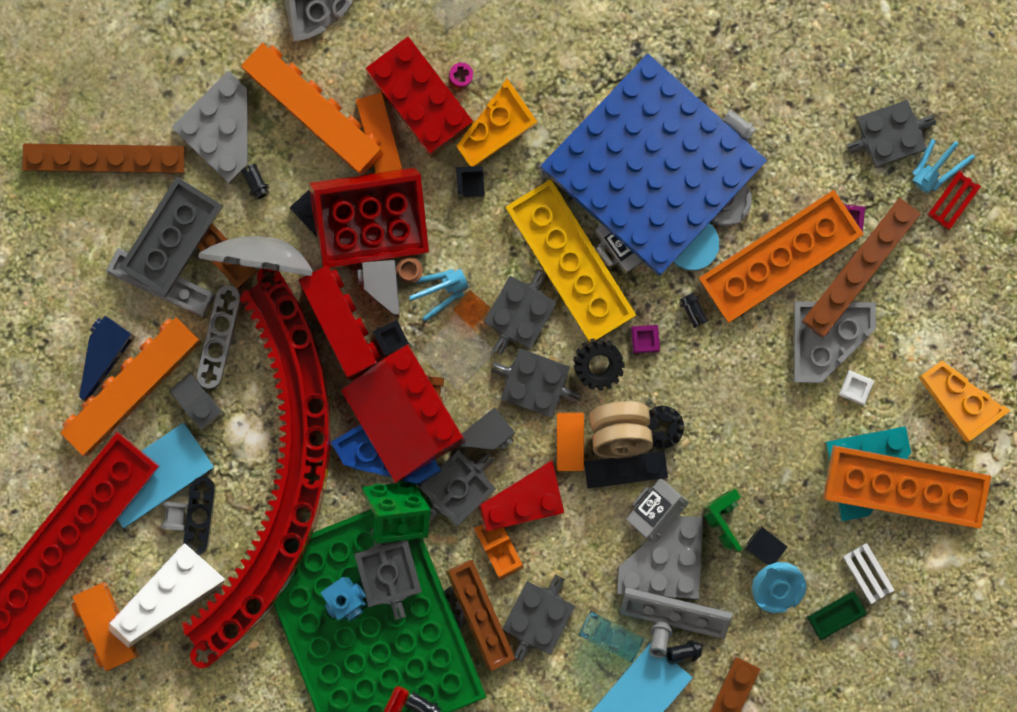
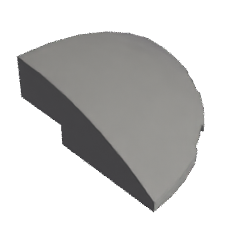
[284,0,352,41]
[199,236,313,276]

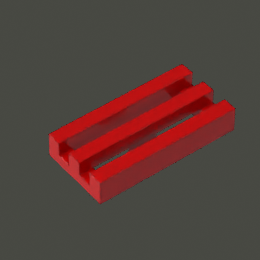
[927,171,981,230]

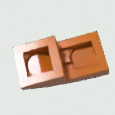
[557,413,584,471]
[474,524,524,580]

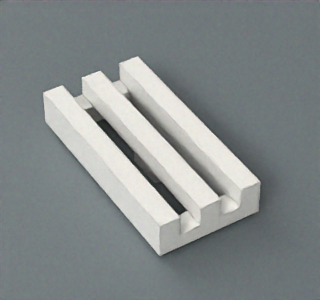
[843,543,894,604]

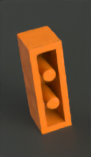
[71,582,140,672]

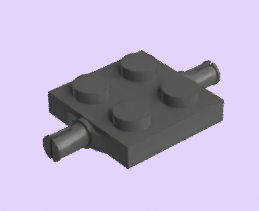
[846,100,936,168]
[483,270,557,355]
[491,348,581,418]
[420,450,496,527]
[354,529,422,620]
[502,574,576,662]

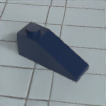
[79,315,135,401]

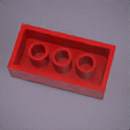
[365,36,473,158]
[299,265,381,381]

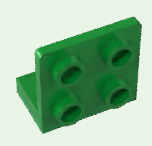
[362,481,431,544]
[703,488,743,553]

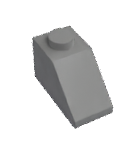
[358,260,400,317]

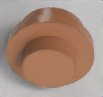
[396,257,423,284]

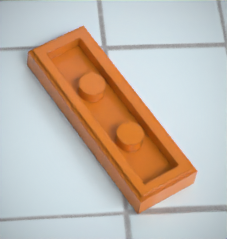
[356,92,403,173]

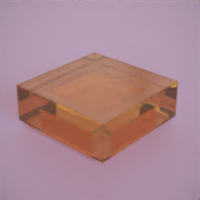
[453,290,490,328]

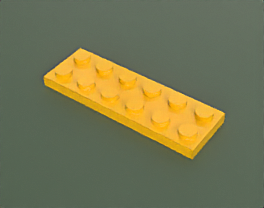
[505,179,636,343]

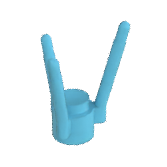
[912,139,975,193]
[409,269,469,321]

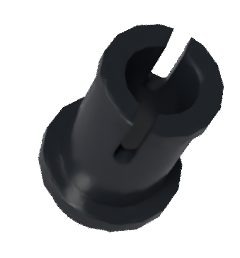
[241,163,269,200]
[679,292,709,328]
[665,640,702,665]
[405,692,442,712]

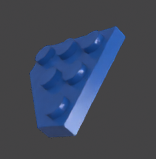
[331,424,442,485]

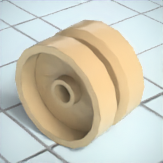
[590,401,653,458]

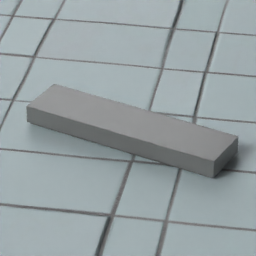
[106,248,215,319]
[619,588,732,639]

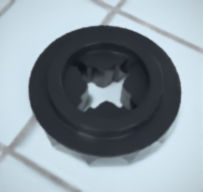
[647,405,685,449]

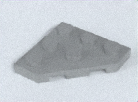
[172,71,248,185]
[793,301,876,383]
[617,516,703,599]

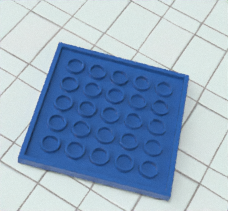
[540,54,767,277]

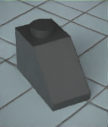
[170,373,225,431]
[458,407,515,451]

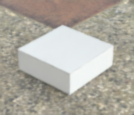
[838,370,874,406]

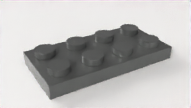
[119,177,224,297]

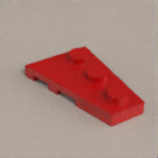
[479,460,565,532]

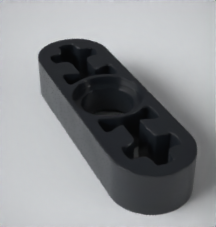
[183,477,216,555]

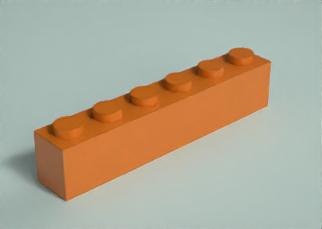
[241,42,383,175]
[60,317,202,456]

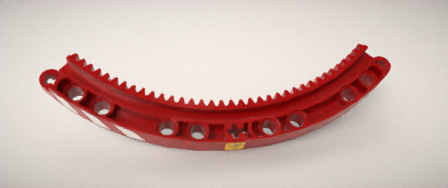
[182,268,331,668]

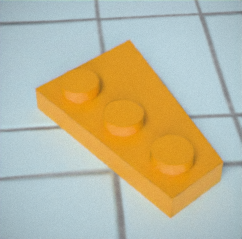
[456,78,538,166]
[918,360,1011,443]

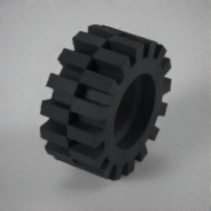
[573,338,625,391]

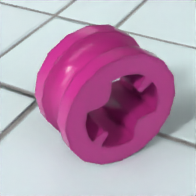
[449,62,473,88]

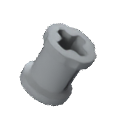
[161,502,188,531]

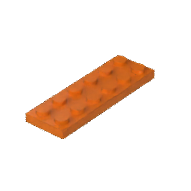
[698,190,864,323]
[823,445,991,529]

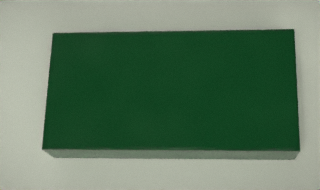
[806,590,868,641]

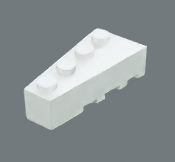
[108,543,225,648]

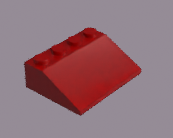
[309,167,429,268]
[341,344,466,483]

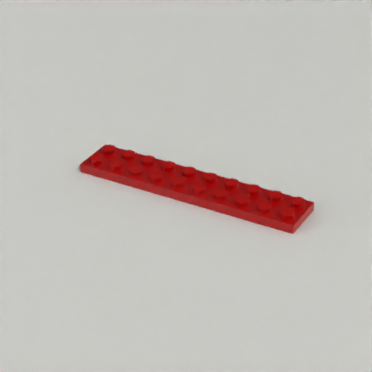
[0,432,160,663]

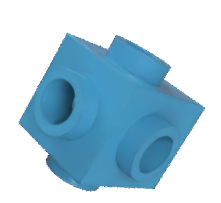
[321,577,367,622]

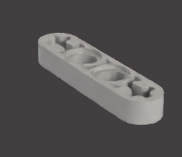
[197,286,241,389]

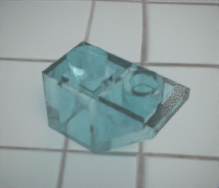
[578,611,644,663]

